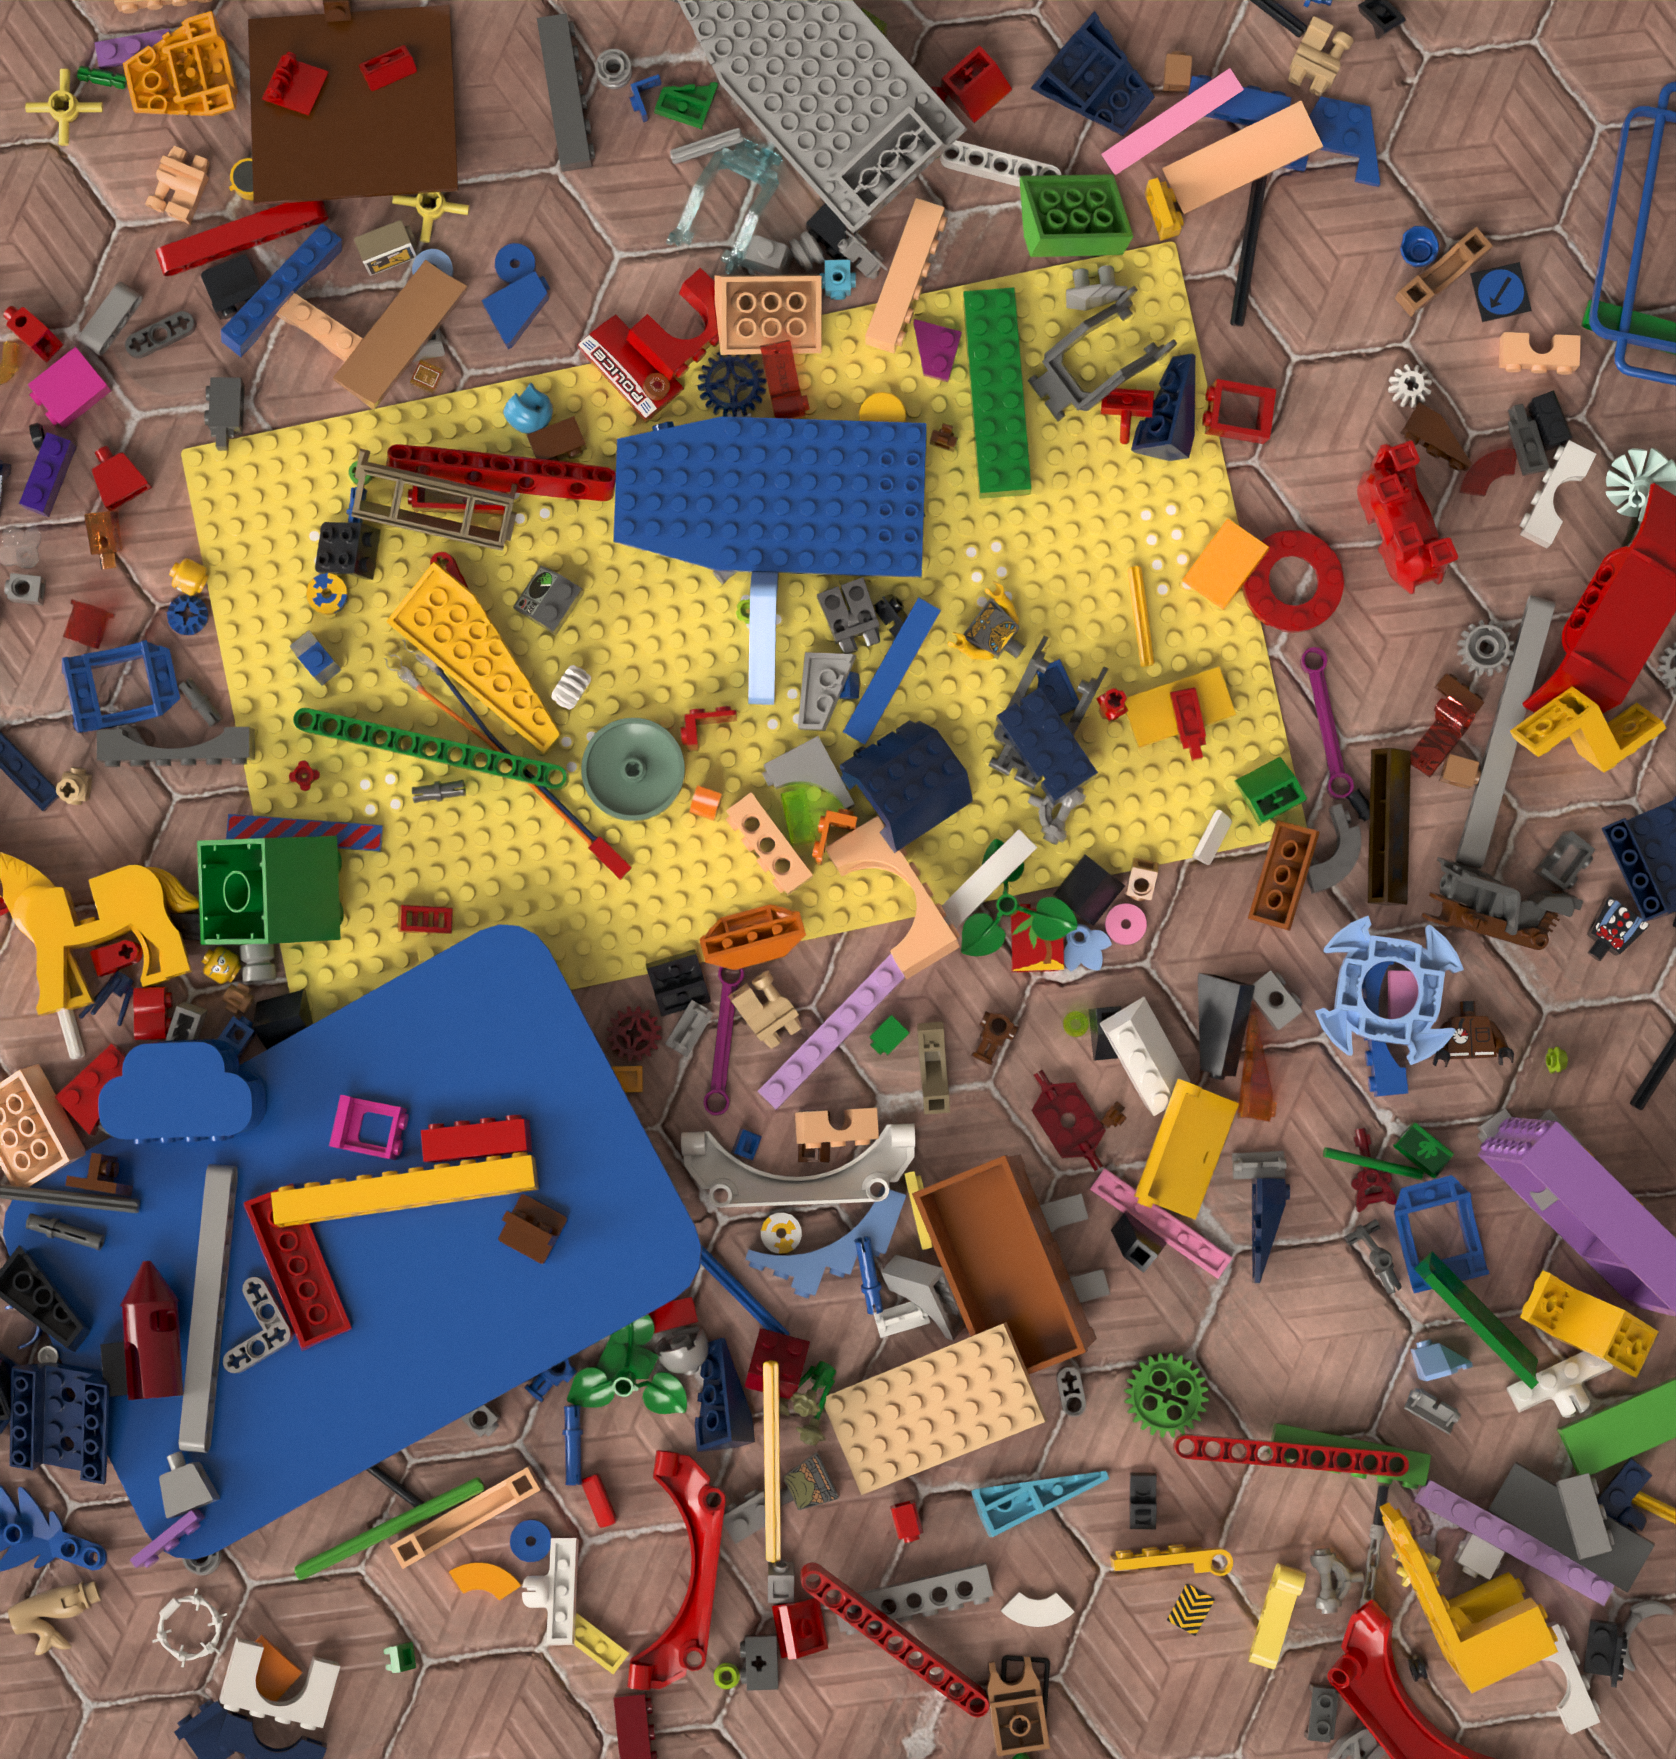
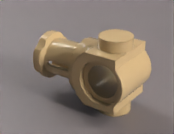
[56,767,92,805]

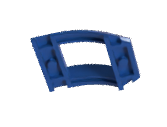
[62,640,180,733]
[1394,1175,1490,1294]

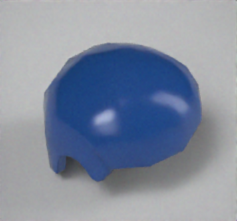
[1400,226,1439,267]

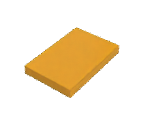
[1182,519,1270,610]

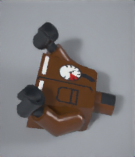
[1432,1001,1514,1067]

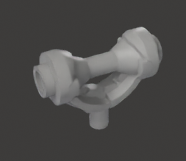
[1028,788,1086,845]
[1310,1548,1364,1614]

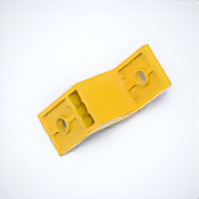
[1510,686,1667,773]
[1520,1270,1659,1378]

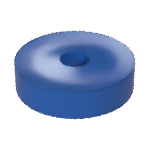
[495,243,536,285]
[510,1519,552,1562]

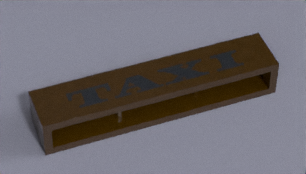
[1367,748,1411,906]

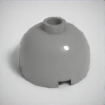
[655,1326,709,1375]

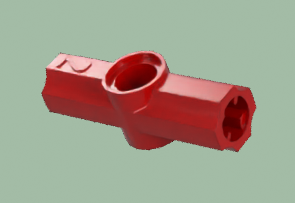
[1096,688,1129,722]

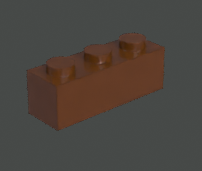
[1434,673,1485,717]

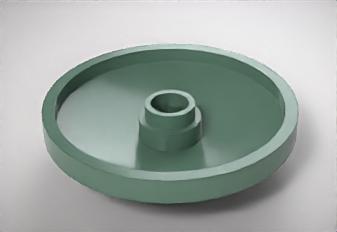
[581,718,685,821]

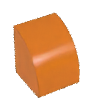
[690,785,723,821]

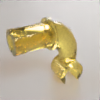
[0,341,19,385]

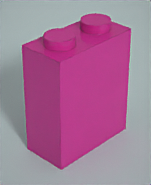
[28,347,112,429]

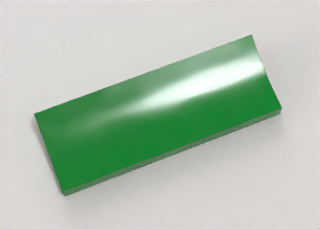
[1414,1251,1539,1390]

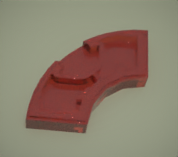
[1459,449,1517,497]

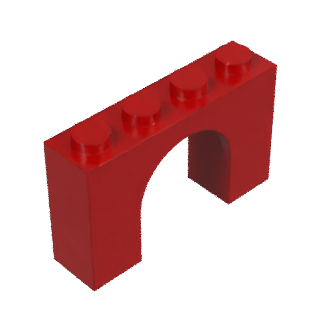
[626,268,719,382]

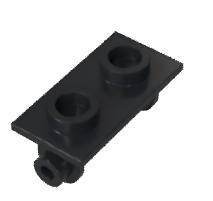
[874,594,908,638]

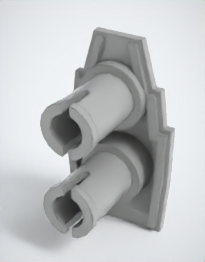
[1066,265,1127,311]

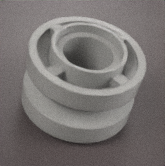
[596,49,632,89]
[789,231,825,272]
[182,1550,222,1576]

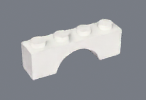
[1519,440,1596,548]
[1543,1621,1601,1734]

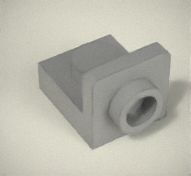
[768,1560,794,1603]

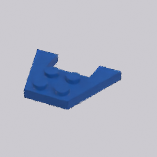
[1283,96,1380,187]

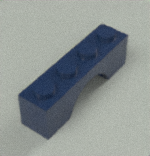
[216,1710,327,1759]

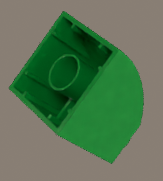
[197,836,344,945]

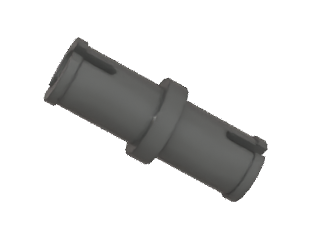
[178,677,223,728]
[412,780,466,803]

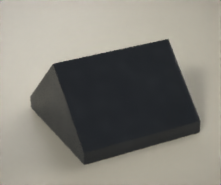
[1053,854,1125,926]
[252,990,313,1050]

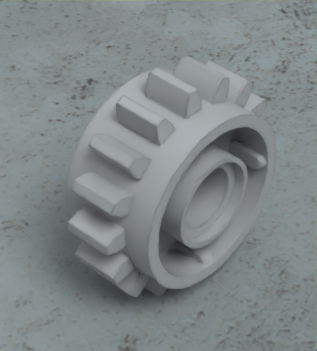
[1457,620,1514,677]

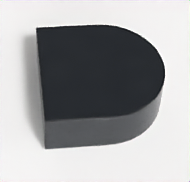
[29,422,45,452]

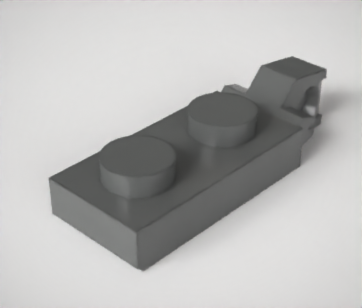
[1508,404,1549,476]

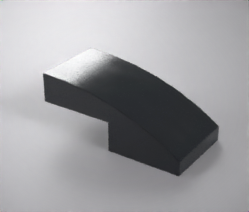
[1129,1473,1157,1530]

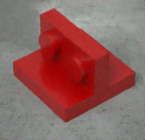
[772,1597,829,1660]

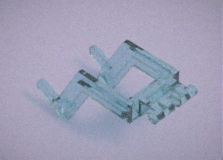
[666,138,783,274]

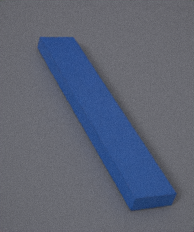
[843,597,941,745]

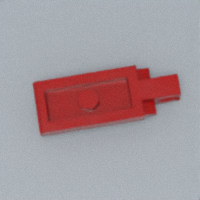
[1169,687,1207,761]

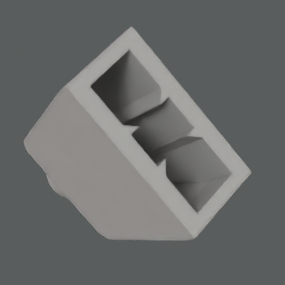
[740,235,794,275]
[159,1451,220,1518]

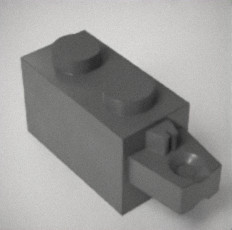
[204,377,245,451]

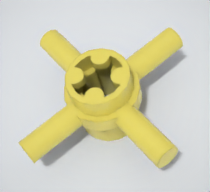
[25,69,103,146]
[392,192,469,243]

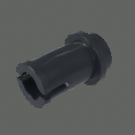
[1346,788,1370,822]

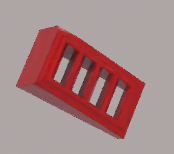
[398,905,453,934]

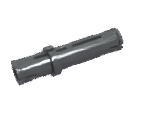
[26,1213,105,1250]

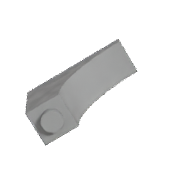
[762,736,855,810]
[881,1255,966,1341]

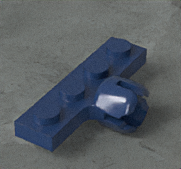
[1597,1457,1652,1532]

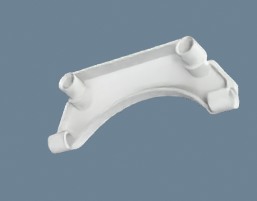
[681,1123,915,1208]

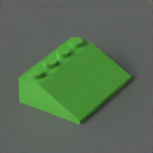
[1019,174,1133,257]

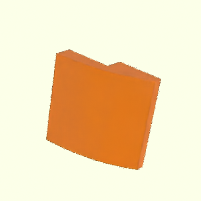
[255,1634,302,1701]

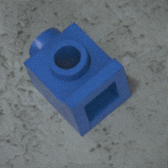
[218,1016,256,1057]

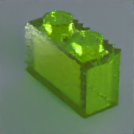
[781,789,817,847]

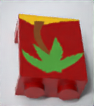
[1011,904,1064,973]

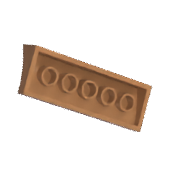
[333,260,467,410]

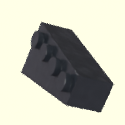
[0,1245,91,1352]

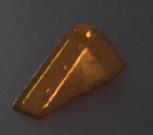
[1237,1015,1277,1122]

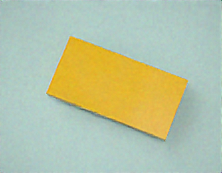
[1125,667,1236,748]

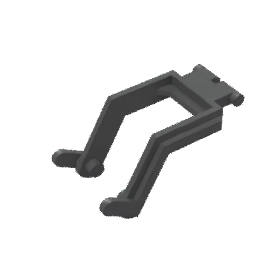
[1028,286,1177,422]
[988,635,1109,789]

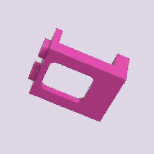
[329,1095,409,1160]

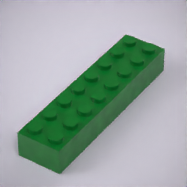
[963,287,1031,499]

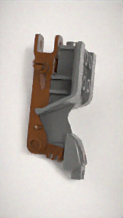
[1422,857,1583,950]

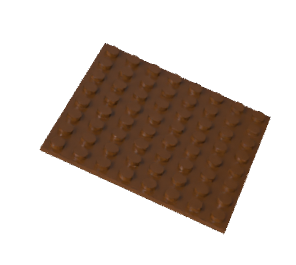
[248,5,459,205]

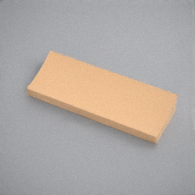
[1162,101,1323,215]

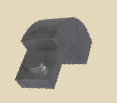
[1307,804,1361,894]

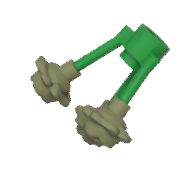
[779,1361,836,1446]

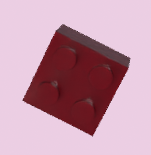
[744,1328,810,1400]

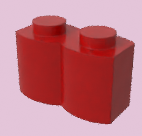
[133,987,173,1040]
[890,1500,924,1543]

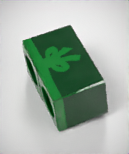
[1393,1122,1454,1178]

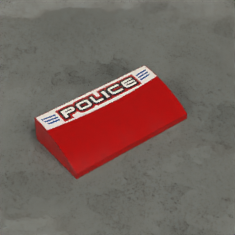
[577,314,684,423]

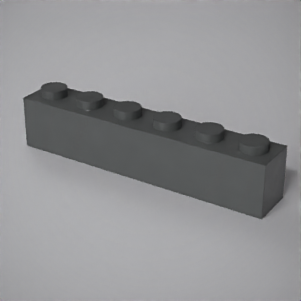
[537,13,595,172]

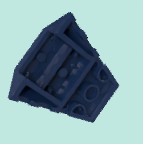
[1030,11,1155,136]

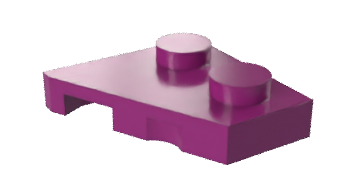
[913,319,962,382]

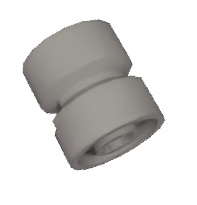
[240,944,277,983]

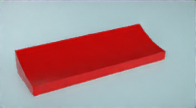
[243,1183,351,1351]

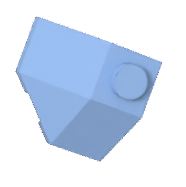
[1411,1339,1473,1381]

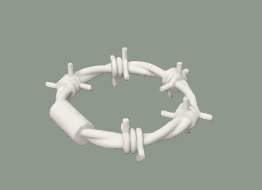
[152,1588,227,1667]

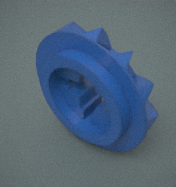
[167,595,208,635]

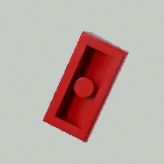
[358,45,417,91]
[582,1473,618,1528]

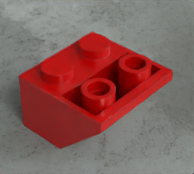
[941,45,1012,124]

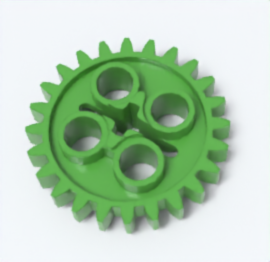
[1124,1353,1209,1438]

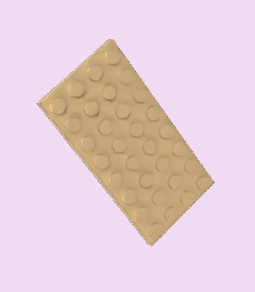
[824,1322,1048,1495]

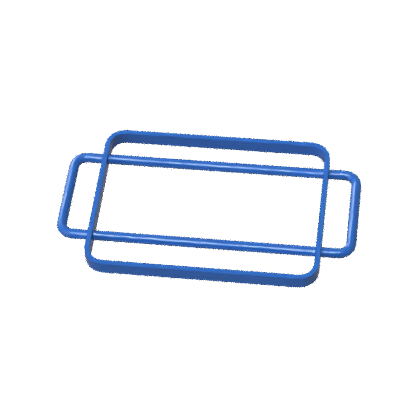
[1589,81,1676,386]

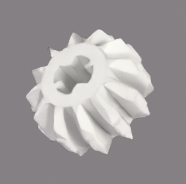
[1388,364,1432,408]
[552,665,591,710]

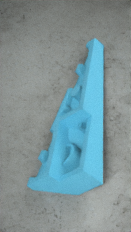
[971,1471,1110,1537]

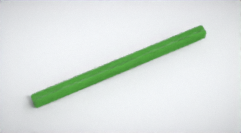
[294,1477,484,1580]

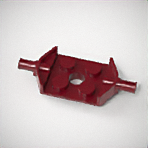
[1031,1069,1106,1172]

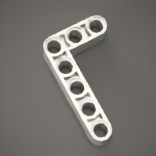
[940,140,1061,187]

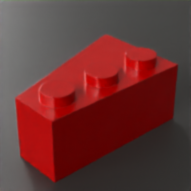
[55,1043,126,1135]

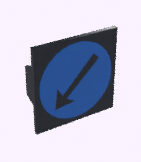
[1470,262,1532,323]

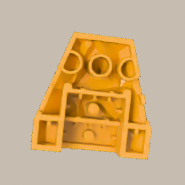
[123,11,238,116]

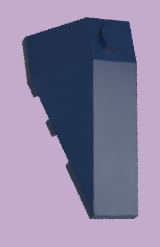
[1131,353,1196,461]
[1252,1178,1290,1283]
[695,1338,755,1452]

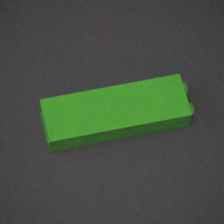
[1557,1376,1676,1476]

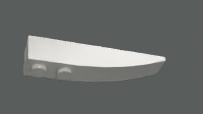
[942,829,1037,929]

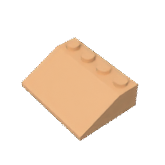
[715,274,822,355]
[0,1064,86,1187]

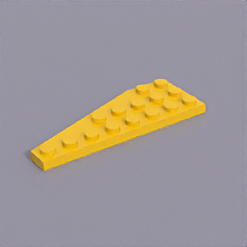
[386,562,562,754]

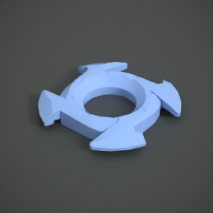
[1315,916,1464,1065]

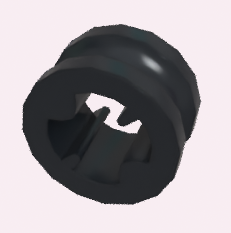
[1407,1655,1428,1682]

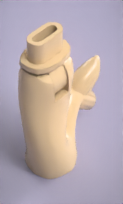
[8,1581,101,1655]

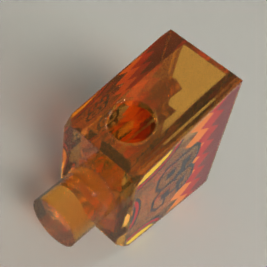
[84,511,122,570]

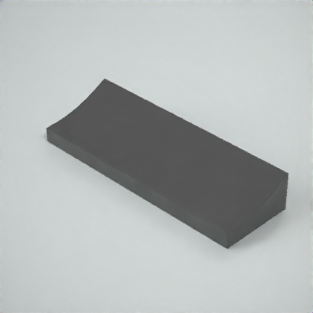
[1488,1462,1655,1593]

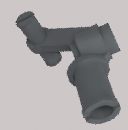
[1344,1219,1402,1294]

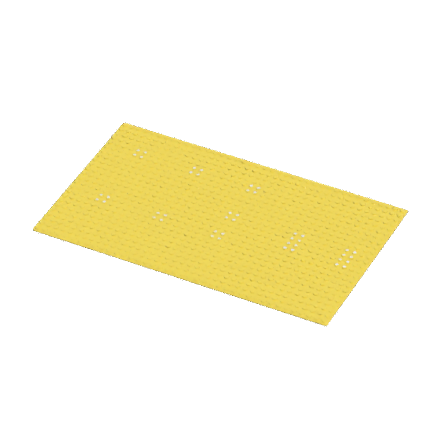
[181,242,1307,1024]

